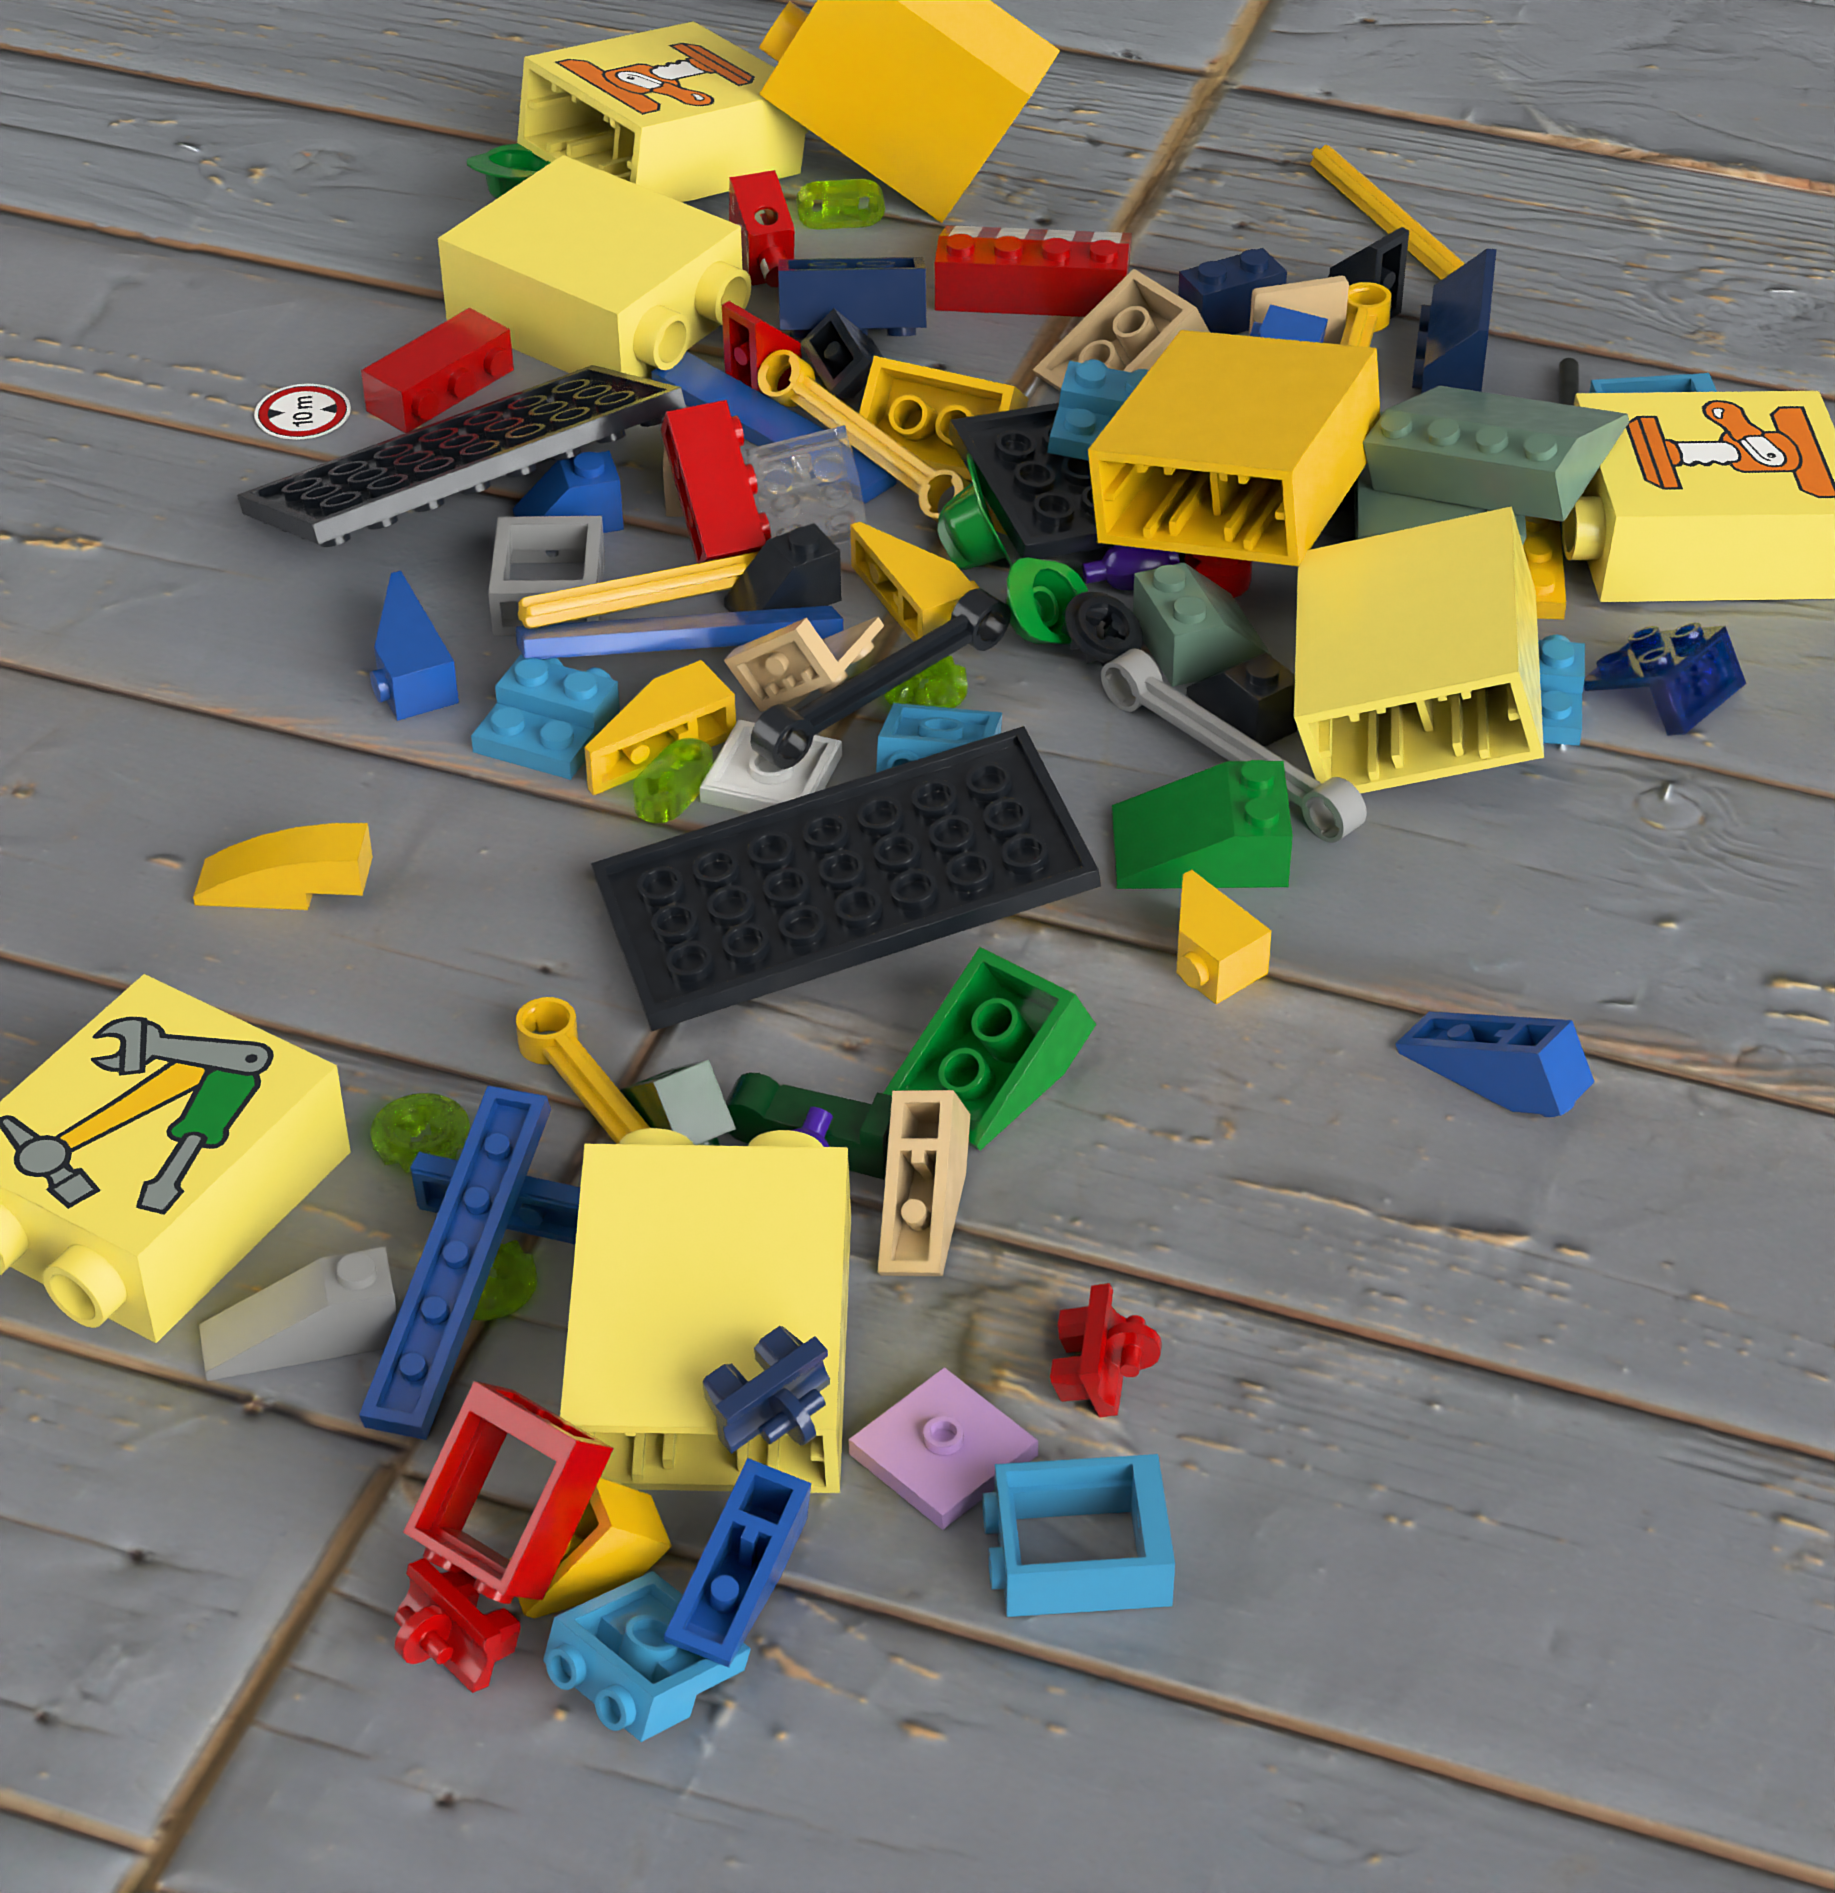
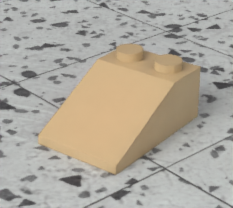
[1032,269,1210,392]

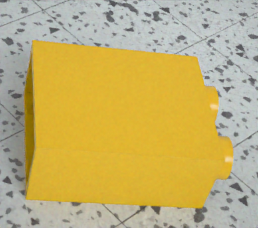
[759,0,1060,223]
[1088,330,1381,567]

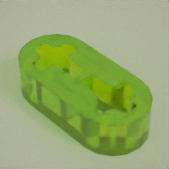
[796,179,885,230]
[633,738,713,823]

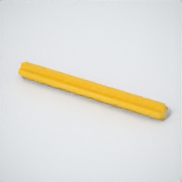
[1310,145,1465,280]
[517,551,759,629]

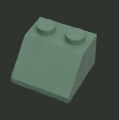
[1133,562,1272,687]

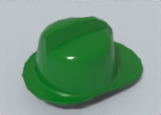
[466,143,551,199]
[937,453,1012,570]
[1005,557,1089,644]

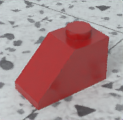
[722,301,802,399]

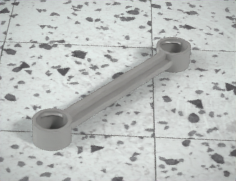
[1101,648,1367,843]

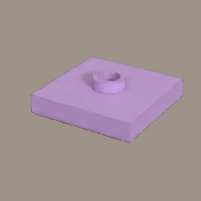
[849,1367,1038,1530]

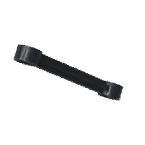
[750,588,1011,769]

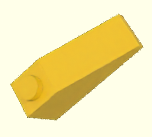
[850,522,979,642]
[584,660,736,796]

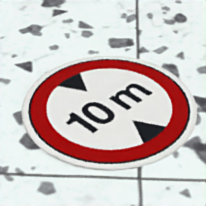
[254,384,351,440]

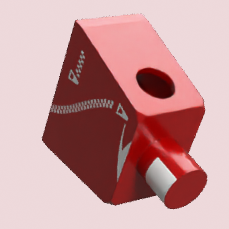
[729,170,795,287]

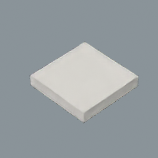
[700,720,842,813]

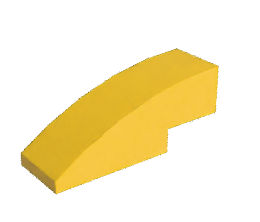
[193,823,373,910]

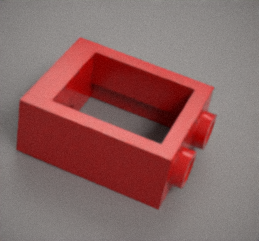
[403,1381,614,1604]

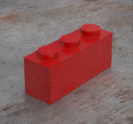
[361,308,514,433]
[660,400,771,563]

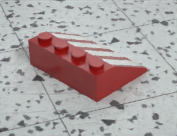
[935,225,1132,317]

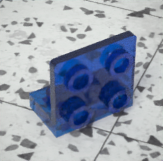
[1583,623,1747,736]

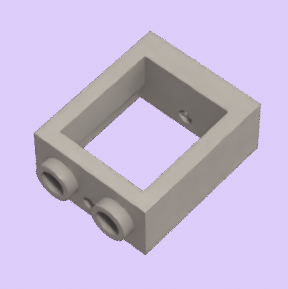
[488,516,605,636]

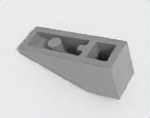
[199,1246,397,1381]

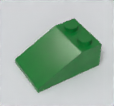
[1111,760,1293,889]
[883,947,1097,1151]

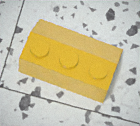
[859,356,1029,482]

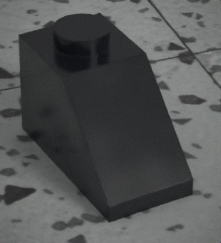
[1328,227,1409,319]
[800,308,884,398]
[724,523,842,612]
[1186,652,1297,747]

